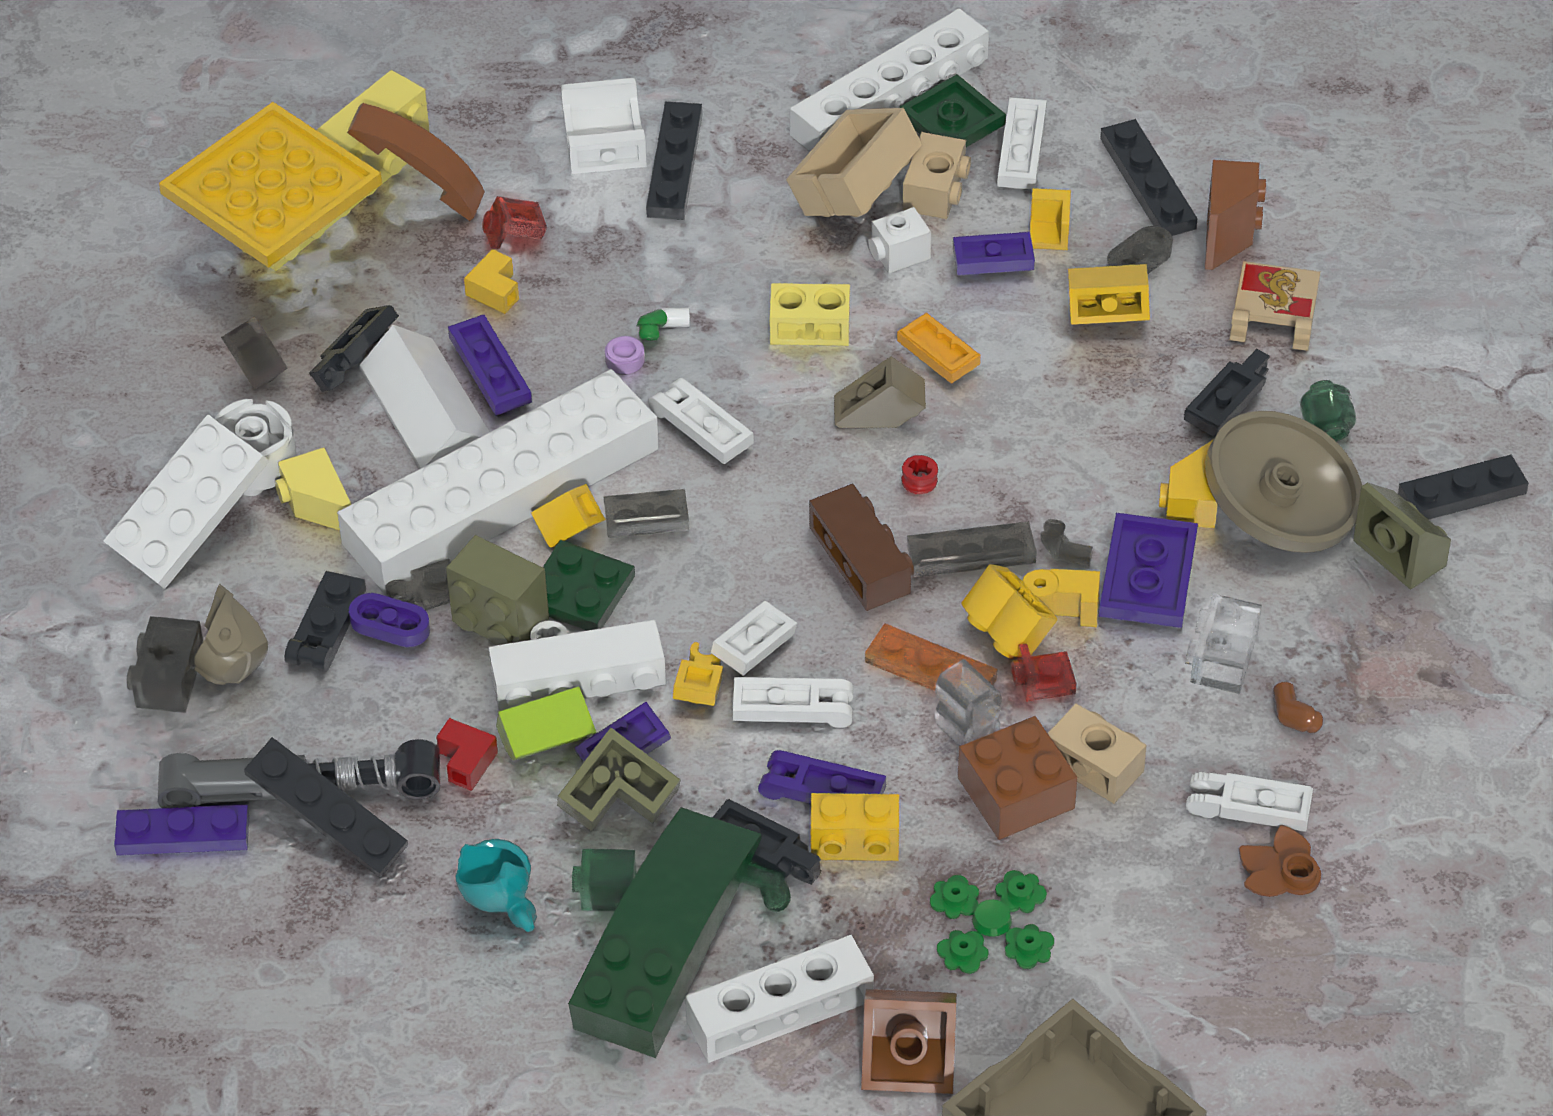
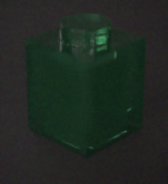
[572,849,637,911]

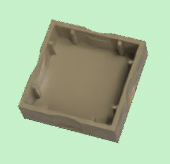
[942,999,1207,1116]

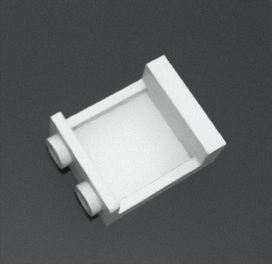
[561,78,647,174]

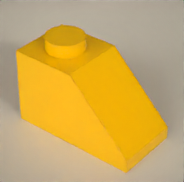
[1159,440,1218,528]

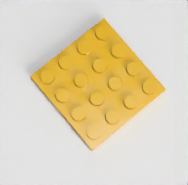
[159,102,382,268]

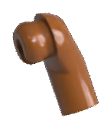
[1273,682,1323,733]

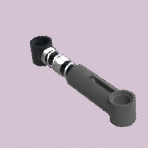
[157,739,440,808]

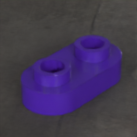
[349,593,430,647]

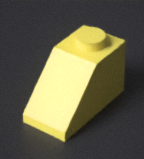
[275,447,351,530]

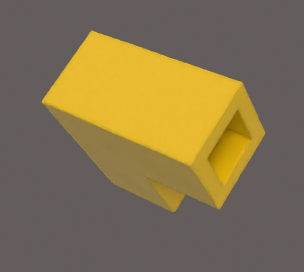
[464,249,519,314]

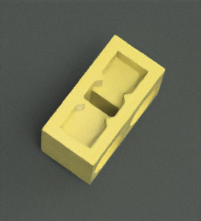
[770,283,850,346]

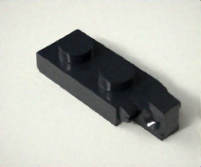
[309,305,399,392]
[1184,348,1270,437]
[712,799,822,885]

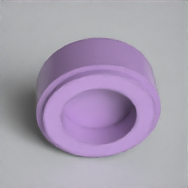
[605,336,645,374]

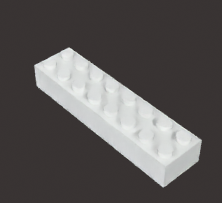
[337,369,659,595]

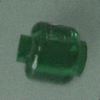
[1299,380,1357,442]

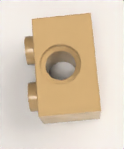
[903,132,971,219]
[1048,703,1147,804]

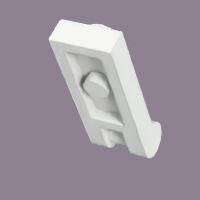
[648,377,754,464]
[733,677,853,728]

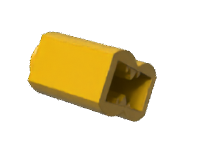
[961,564,1058,659]

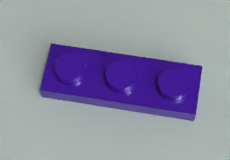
[448,314,532,416]
[114,805,250,856]

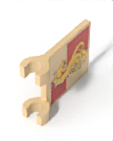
[1229,261,1321,351]

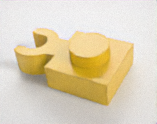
[673,642,723,706]

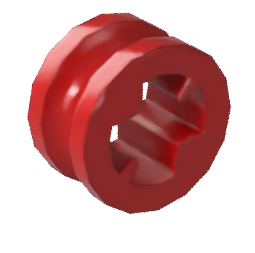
[901,455,938,494]

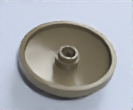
[1205,411,1362,553]

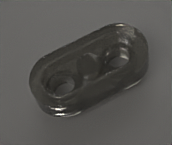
[1107,226,1173,274]

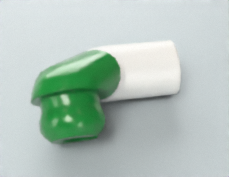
[636,308,690,341]

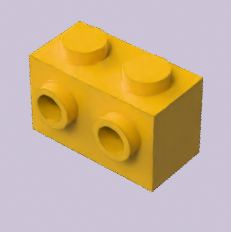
[1068,264,1150,325]
[811,793,899,861]

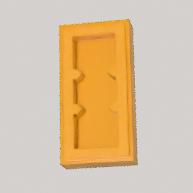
[897,313,981,384]

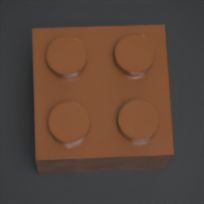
[958,716,1078,840]

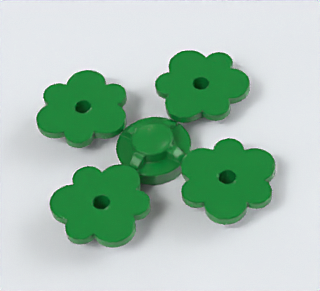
[930,870,1055,974]

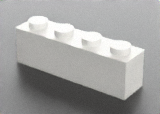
[488,620,666,711]

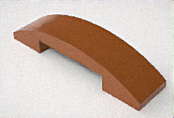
[347,103,485,221]

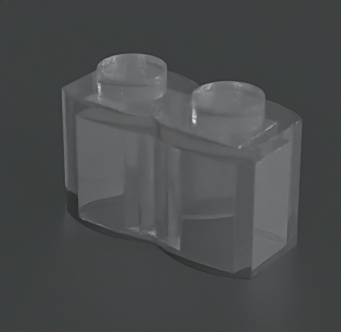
[935,659,1002,746]

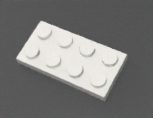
[104,414,270,589]

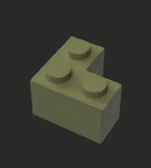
[557,728,681,832]

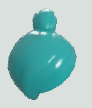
[455,839,537,932]

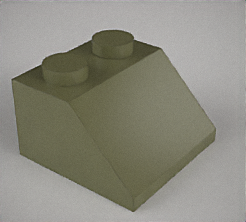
[1353,482,1451,590]

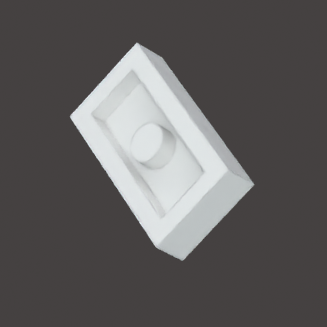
[711,601,797,676]

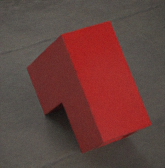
[436,718,498,791]

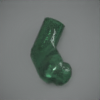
[741,862,791,912]

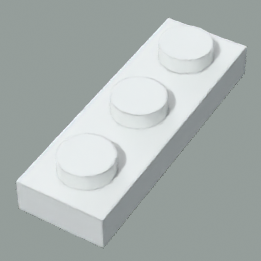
[997,97,1047,190]

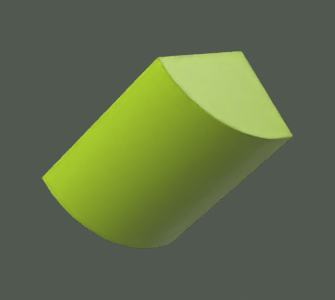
[496,686,597,761]

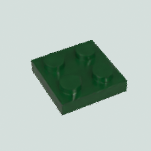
[900,74,1006,148]
[543,540,635,631]

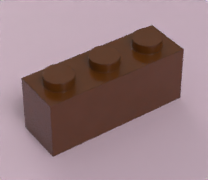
[809,483,914,611]

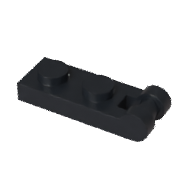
[284,571,366,672]

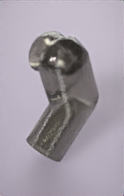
[1040,519,1093,566]

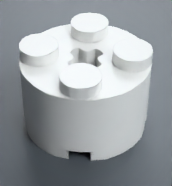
[215,399,297,496]

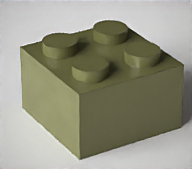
[446,535,549,646]

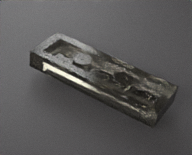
[907,521,1037,577]

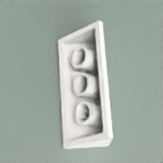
[360,325,489,469]

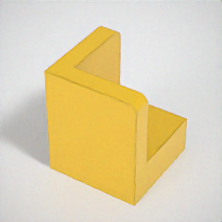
[1030,188,1071,250]
[531,484,605,547]

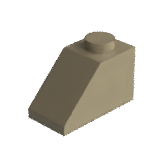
[834,356,926,428]

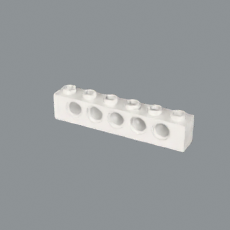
[790,9,989,151]

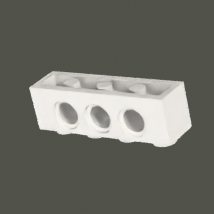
[685,935,874,1063]

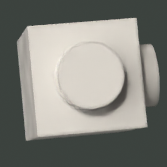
[869,207,931,273]

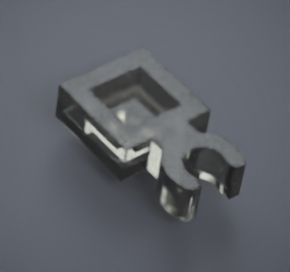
[385,558,451,611]

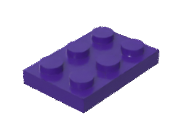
[1099,512,1198,628]

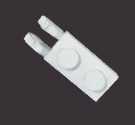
[1186,772,1313,832]

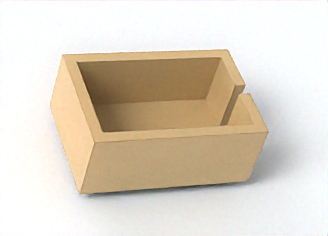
[786,108,922,217]

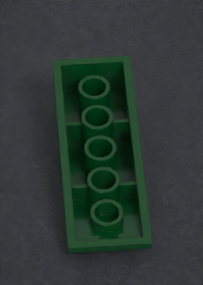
[568,807,762,1058]

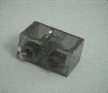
[127,616,204,713]

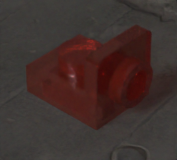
[482,196,547,250]
[1011,643,1077,702]

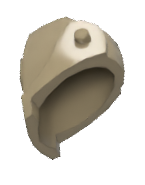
[194,584,268,685]

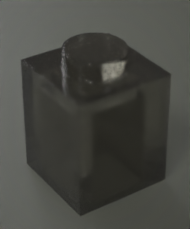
[221,316,288,389]

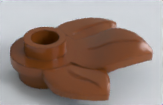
[1239,825,1321,897]

